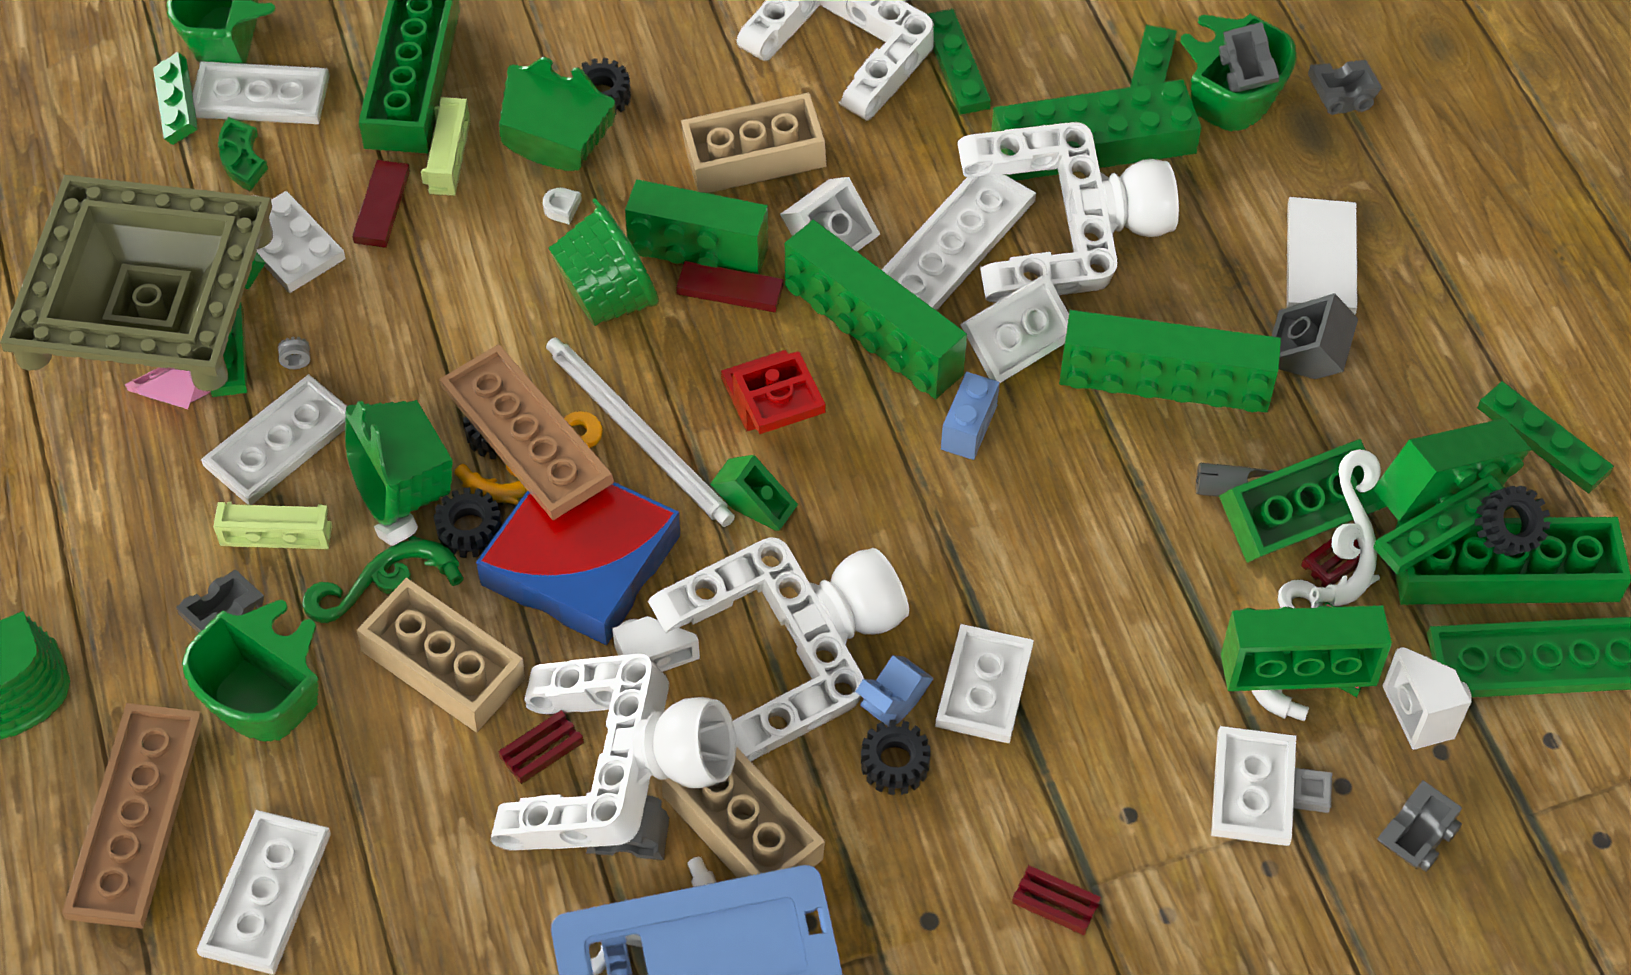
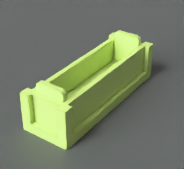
[421,97,470,195]
[213,502,332,549]

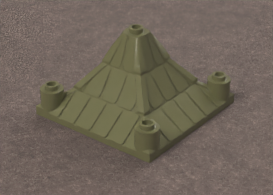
[0,175,273,391]

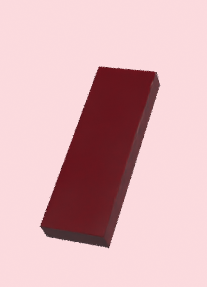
[352,160,410,248]
[676,261,784,313]

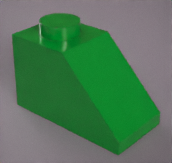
[710,455,798,531]

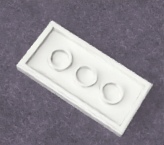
[192,62,330,124]
[1287,197,1357,314]
[201,374,347,505]
[197,810,331,975]

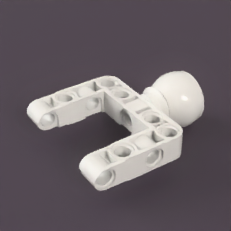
[737,0,934,121]
[958,122,1179,302]
[648,538,909,761]
[491,654,736,850]

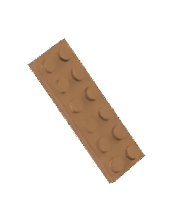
[439,344,614,520]
[62,703,204,929]

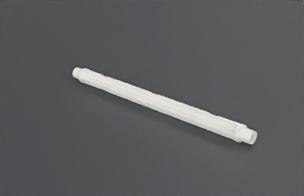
[546,337,735,527]

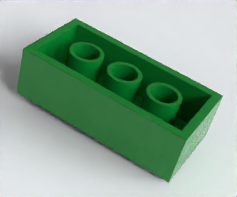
[625,179,768,275]
[1373,418,1531,521]
[1219,438,1387,563]
[1221,605,1392,691]

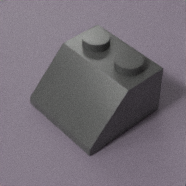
[1271,293,1358,379]

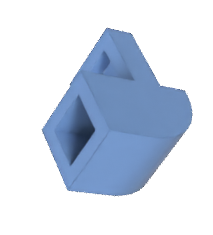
[855,655,934,727]

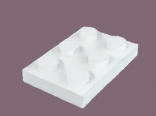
[257,191,346,293]
[960,274,1069,383]
[935,624,1034,744]
[1211,726,1296,846]

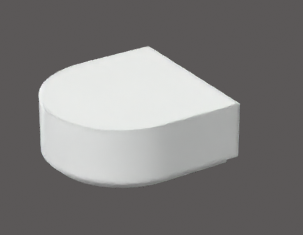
[543,188,582,224]
[374,514,418,546]

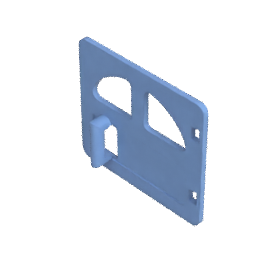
[551,865,843,975]

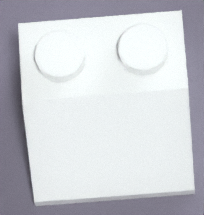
[780,177,880,251]
[1382,647,1471,750]

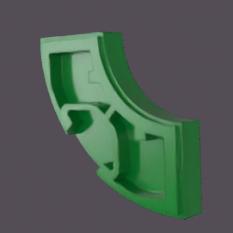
[218,117,268,191]

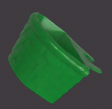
[166,0,275,64]
[1180,13,1297,132]
[499,57,615,171]
[548,198,659,326]
[345,400,453,526]
[182,600,319,741]
[0,611,71,740]

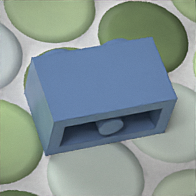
[941,371,1000,460]

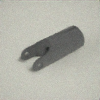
[1195,463,1275,497]

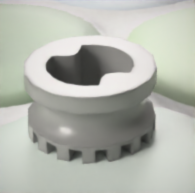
[278,337,311,369]

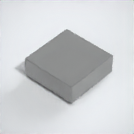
[1293,768,1332,813]

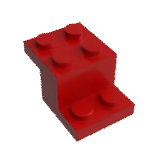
[721,349,826,435]

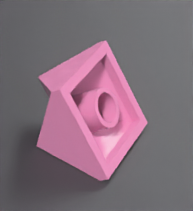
[125,367,211,409]

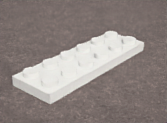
[882,174,1036,311]

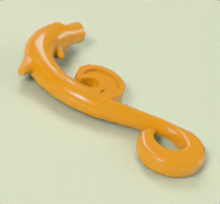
[454,411,603,505]

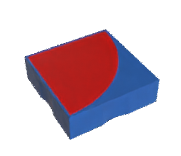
[476,482,680,646]

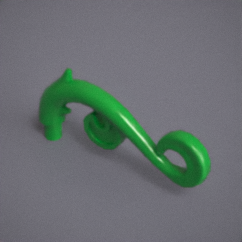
[302,535,464,623]

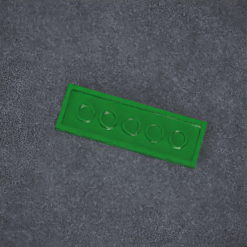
[1427,617,1631,697]

